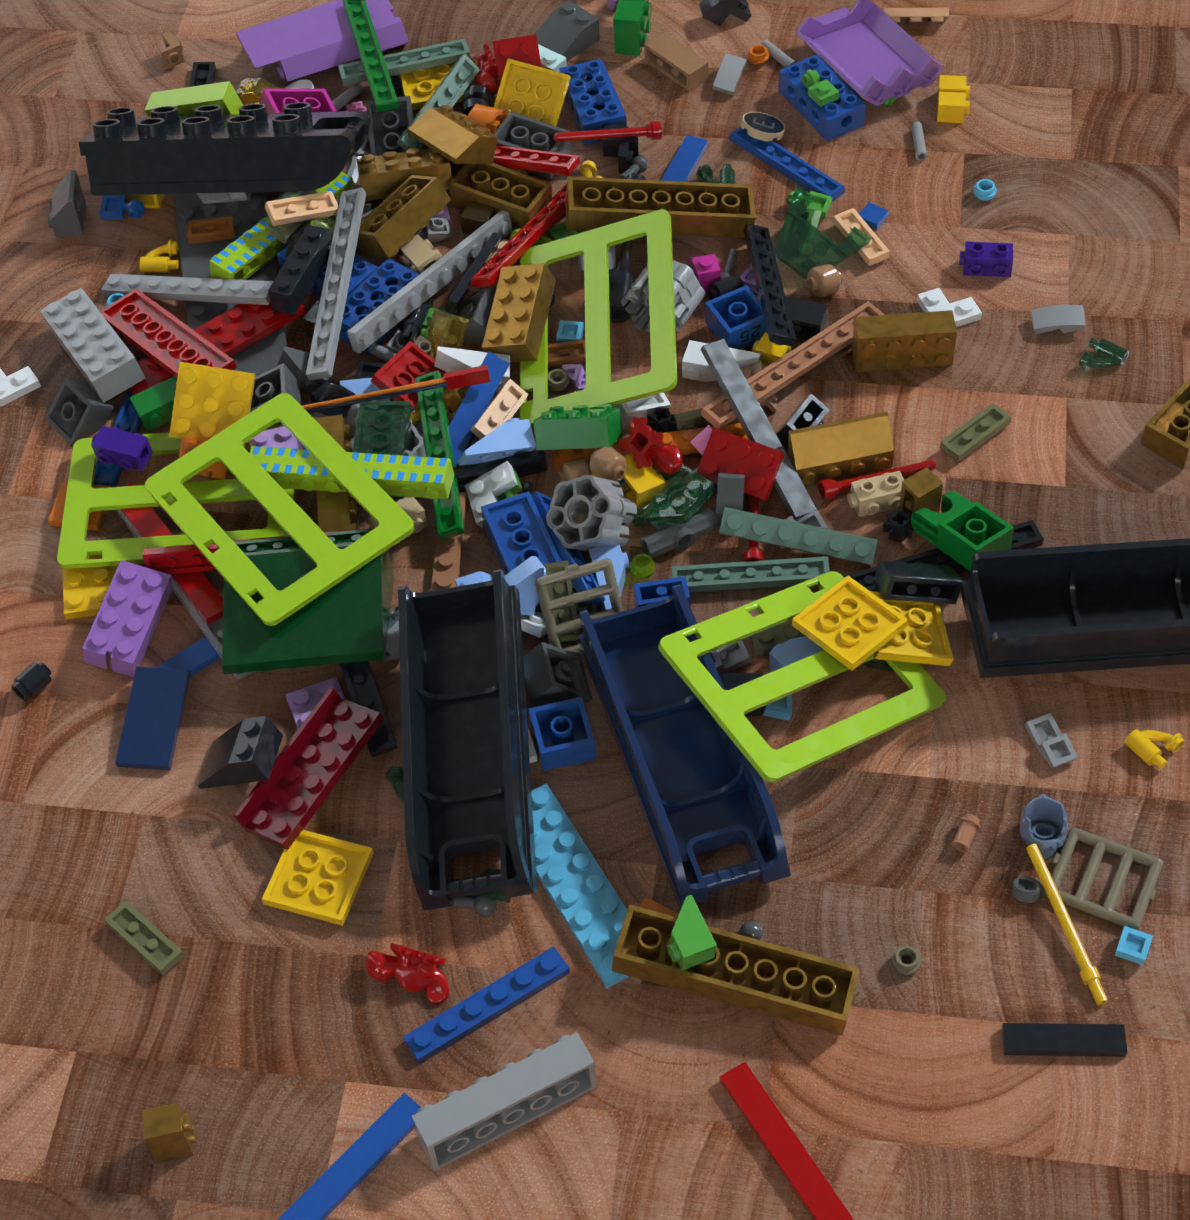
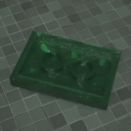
[353,401,411,456]

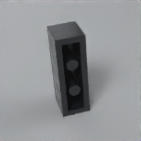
[873,561,963,604]

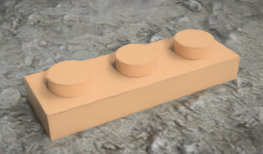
[883,8,949,23]
[265,191,339,226]
[833,208,890,266]
[470,379,528,440]

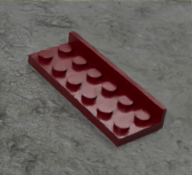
[234,688,384,850]

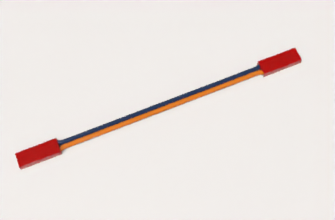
[302,365,491,413]

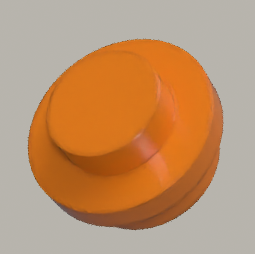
[747,45,769,65]

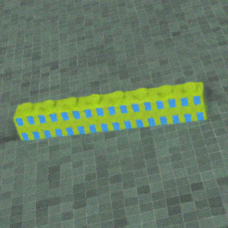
[209,172,353,280]
[250,446,454,499]

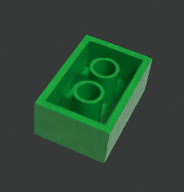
[533,404,623,450]

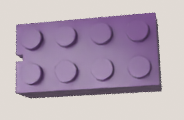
[82,560,172,678]

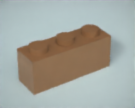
[644,32,708,92]

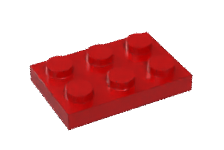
[492,34,542,84]
[370,341,447,412]
[696,427,785,501]

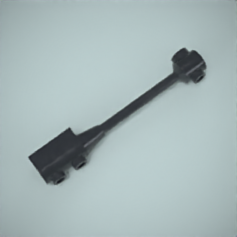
[609,173,646,323]

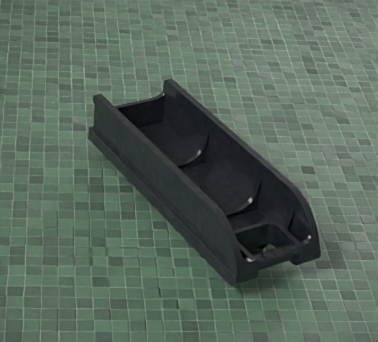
[79,102,370,196]
[960,538,1190,678]
[398,569,537,911]

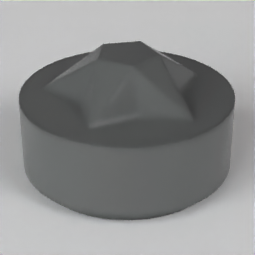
[1011,877,1042,903]

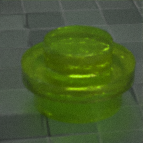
[629,554,655,579]

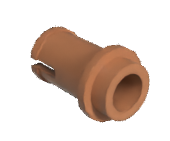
[951,814,981,852]

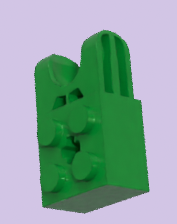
[613,0,652,56]
[911,490,1014,571]

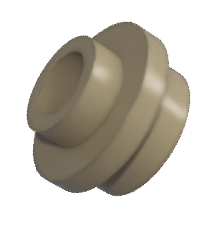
[548,369,570,392]
[892,946,922,975]

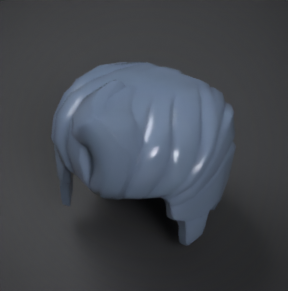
[1020,794,1068,859]

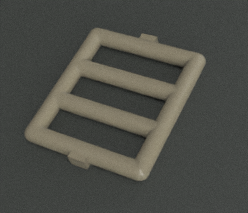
[535,558,623,655]
[1044,827,1163,930]

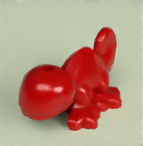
[470,42,500,96]
[617,416,683,474]
[365,943,450,1005]

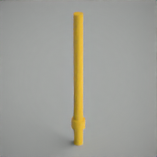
[1026,844,1108,1005]

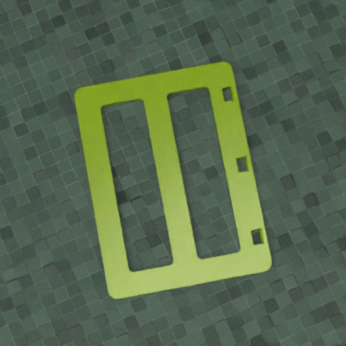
[520,209,677,427]
[145,393,415,626]
[57,424,295,569]
[658,571,946,783]

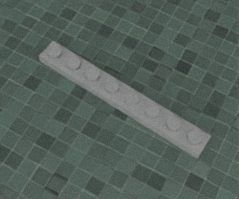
[101,274,273,305]

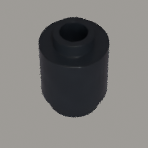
[708,276,744,300]
[11,662,52,701]

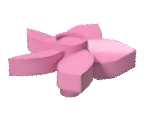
[346,101,367,113]

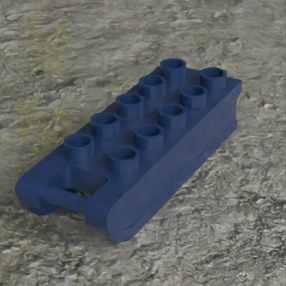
[578,584,791,909]

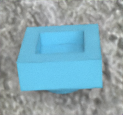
[556,320,584,343]
[763,694,792,721]
[1115,926,1153,966]

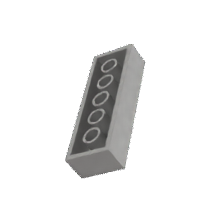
[40,288,146,403]
[412,1033,597,1171]

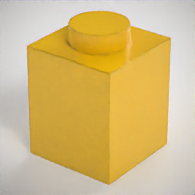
[752,332,791,367]

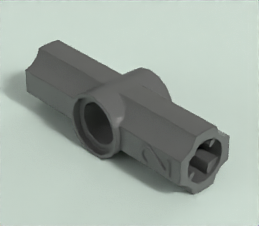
[640,508,718,559]

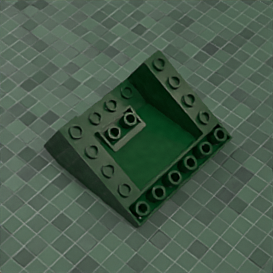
[222,528,394,674]

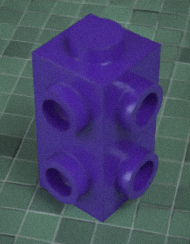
[959,241,1013,277]
[91,425,153,472]

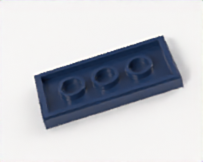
[115,666,190,770]

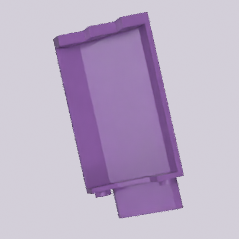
[236,0,409,84]
[796,0,944,106]

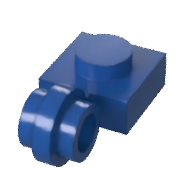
[99,195,145,220]

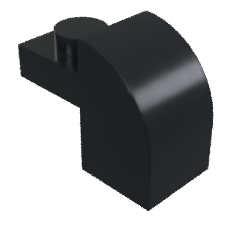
[699,0,752,26]
[602,124,639,173]

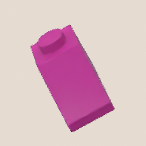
[686,254,721,293]

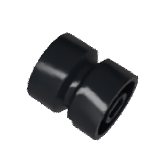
[462,85,492,115]
[311,382,351,416]

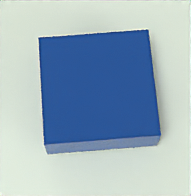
[859,202,889,230]

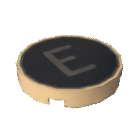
[741,112,785,141]

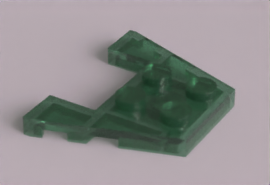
[774,185,871,279]
[622,464,716,527]

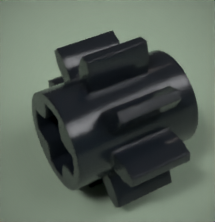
[647,408,676,433]
[883,510,914,543]

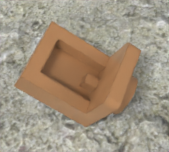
[160,31,185,69]

